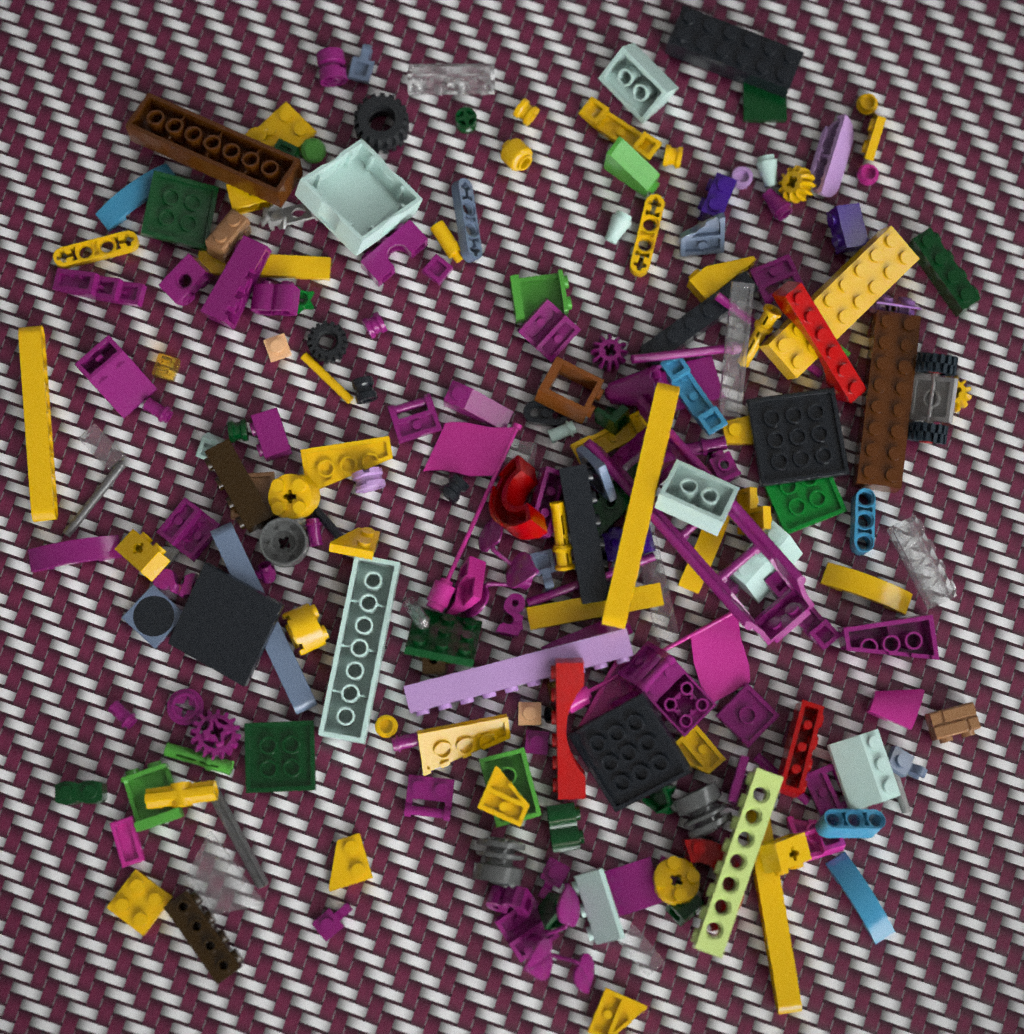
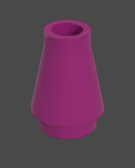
[762,188,793,221]

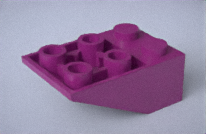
[74,335,157,419]
[634,659,716,737]

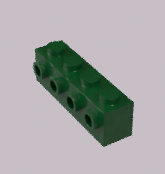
[908,227,981,317]
[593,461,639,536]

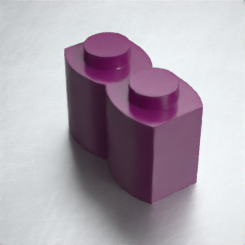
[250,281,301,316]

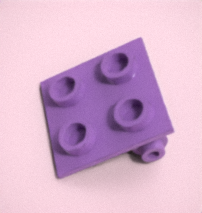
[869,294,921,315]

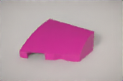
[446,556,486,615]
[866,689,925,730]
[786,816,846,863]

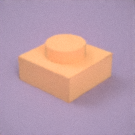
[263,333,292,362]
[518,702,541,726]

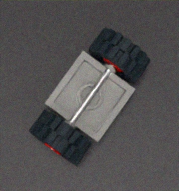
[907,352,958,445]

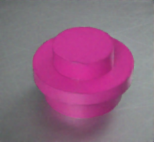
[857,164,879,186]

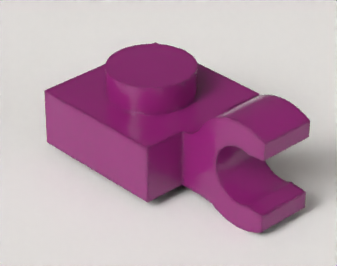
[537,857,570,899]
[311,902,353,942]

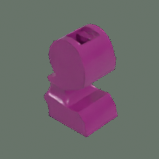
[152,568,199,599]
[495,593,525,639]
[486,885,535,918]

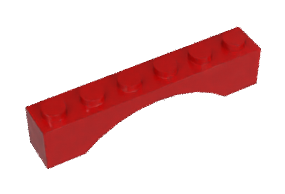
[771,281,867,403]
[551,658,586,800]

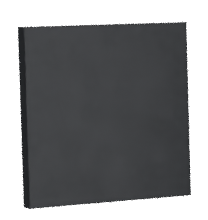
[746,387,850,488]
[168,562,285,687]
[567,691,693,813]

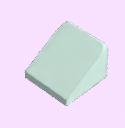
[196,433,225,460]

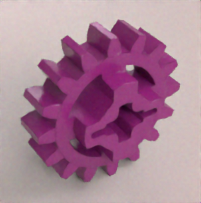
[190,709,241,760]

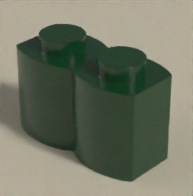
[55,780,107,805]
[546,802,584,853]

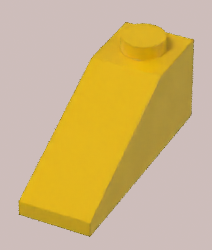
[687,256,756,303]

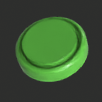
[300,138,326,164]

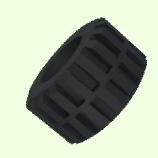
[354,93,409,154]

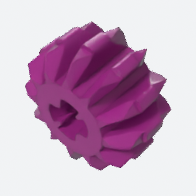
[590,334,628,372]

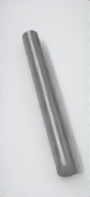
[62,461,126,538]

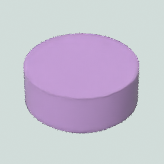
[730,166,753,189]

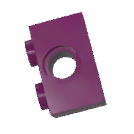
[158,253,213,306]

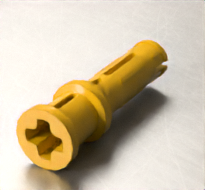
[736,304,782,367]
[550,501,575,571]

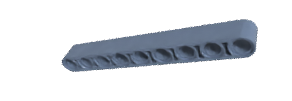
[210,522,318,715]

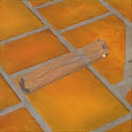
[403,596,429,629]

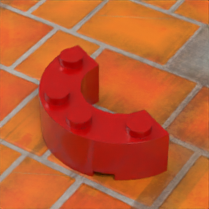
[489,455,548,540]
[681,838,745,932]

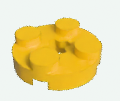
[653,856,700,905]

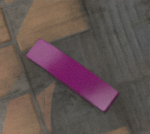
[52,268,147,308]

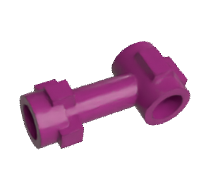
[254,561,276,584]

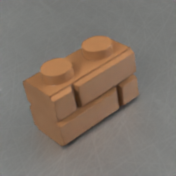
[205,210,251,264]
[924,702,981,744]

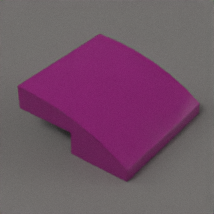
[517,298,581,362]
[156,497,221,562]
[604,857,664,916]
[494,896,560,962]

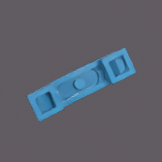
[96,163,176,232]
[660,358,728,436]
[825,852,895,944]

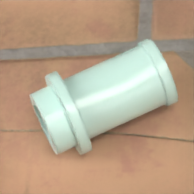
[547,420,577,443]

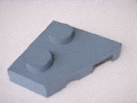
[679,212,725,257]

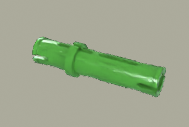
[164,742,234,776]

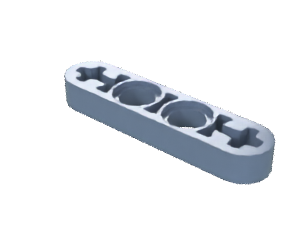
[451,178,482,263]

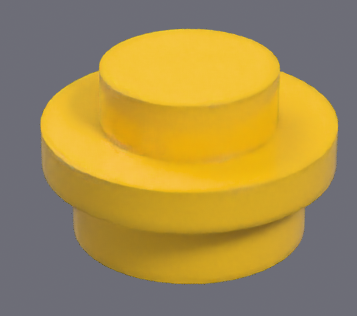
[856,94,878,115]
[375,715,398,738]

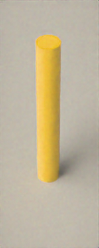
[301,352,354,404]

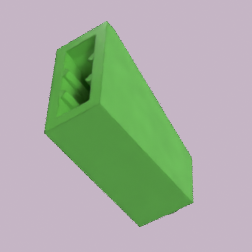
[603,136,660,198]

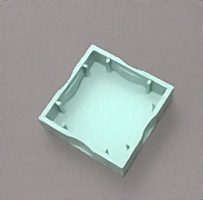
[295,139,423,256]

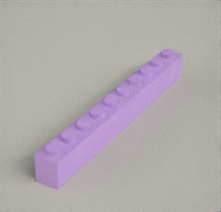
[403,628,634,717]

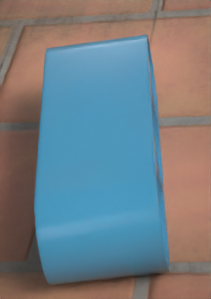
[850,488,876,556]
[815,809,886,838]

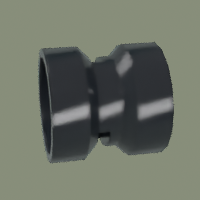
[351,376,378,404]
[438,473,470,504]

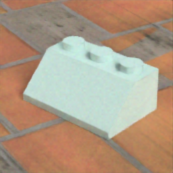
[598,43,678,124]
[654,459,740,536]
[729,520,803,604]
[827,729,901,809]
[571,867,625,945]

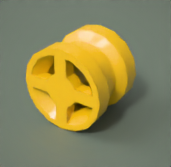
[513,98,539,126]
[662,144,683,169]

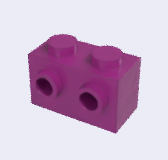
[249,407,293,462]

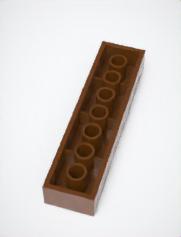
[125,92,303,208]
[851,310,921,493]

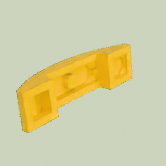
[579,96,662,161]
[570,411,647,465]
[677,515,730,594]
[820,562,913,615]

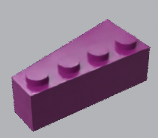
[200,236,272,330]
[837,614,940,660]

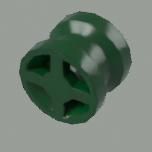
[455,107,477,134]
[227,419,249,443]

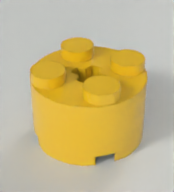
[268,474,320,519]
[282,603,329,656]

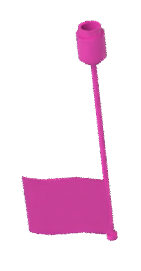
[423,422,522,613]
[569,612,750,714]

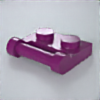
[748,254,804,307]
[387,393,442,444]
[617,641,676,693]
[806,763,847,817]
[404,775,455,821]

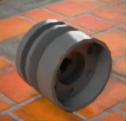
[259,518,309,568]
[672,781,733,838]
[472,836,526,885]

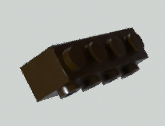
[204,438,273,534]
[164,889,243,985]

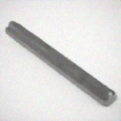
[211,785,269,889]

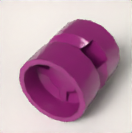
[316,47,348,87]

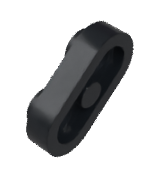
[523,401,567,427]

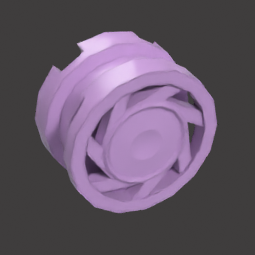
[352,467,386,494]

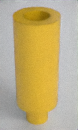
[430,221,463,263]

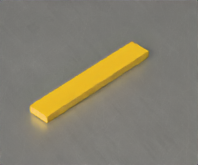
[198,251,331,281]
[526,583,664,630]

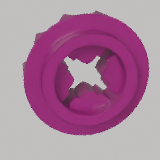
[167,688,204,725]

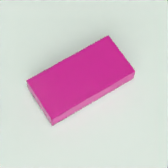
[109,816,146,868]

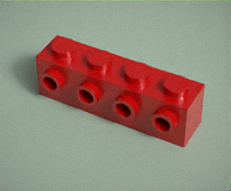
[777,700,824,798]

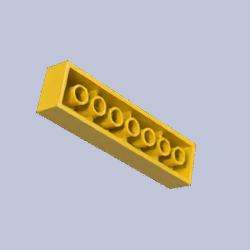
[759,225,919,380]

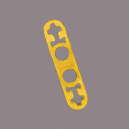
[629,194,665,277]
[53,231,139,269]

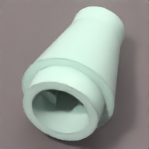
[756,154,778,188]
[604,210,632,245]

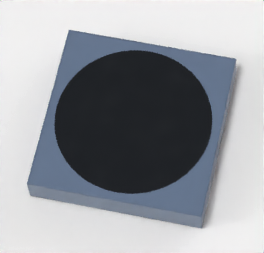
[576,445,617,502]
[121,584,182,649]

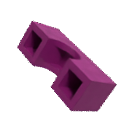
[360,220,428,287]

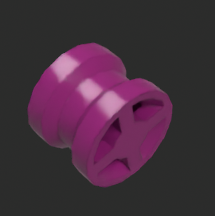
[361,312,387,339]

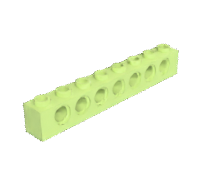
[690,768,784,958]

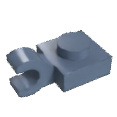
[348,44,375,85]
[530,549,557,591]
[888,745,928,780]

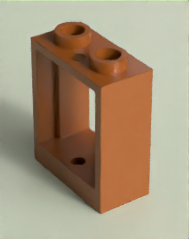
[534,357,605,424]

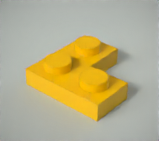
[737,487,772,535]

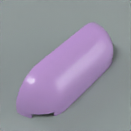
[810,114,854,197]

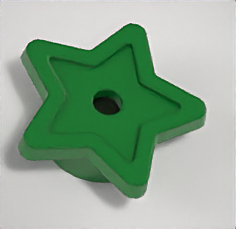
[297,286,314,314]

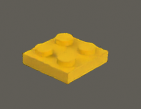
[259,102,317,150]
[106,869,173,936]

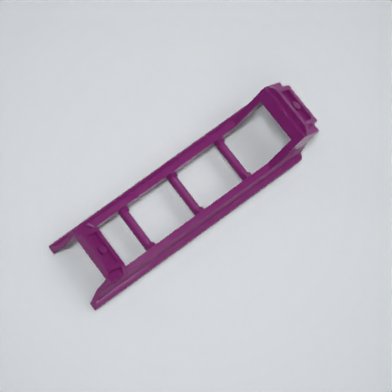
[583,394,815,645]

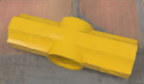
[144,780,219,809]

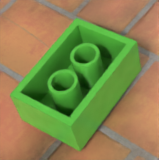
[479,747,542,828]

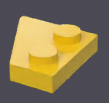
[861,113,886,161]
[477,766,530,827]
[587,987,648,1034]

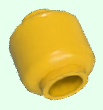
[500,138,532,171]

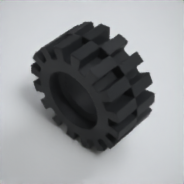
[307,321,348,364]

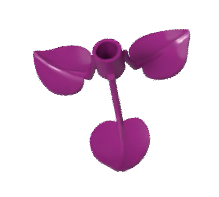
[465,518,539,618]
[523,883,595,993]

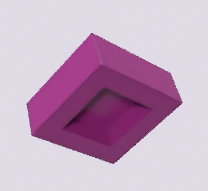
[422,254,453,286]
[525,730,549,755]

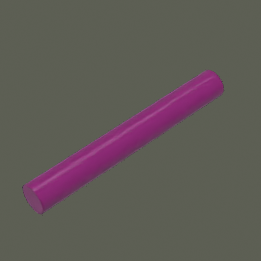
[753,753,811,805]

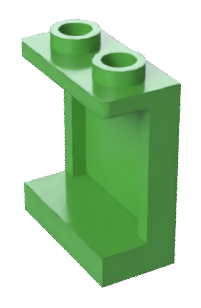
[509,269,572,324]
[120,760,185,832]

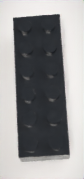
[665,5,804,98]

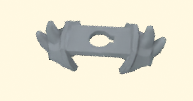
[260,203,319,231]

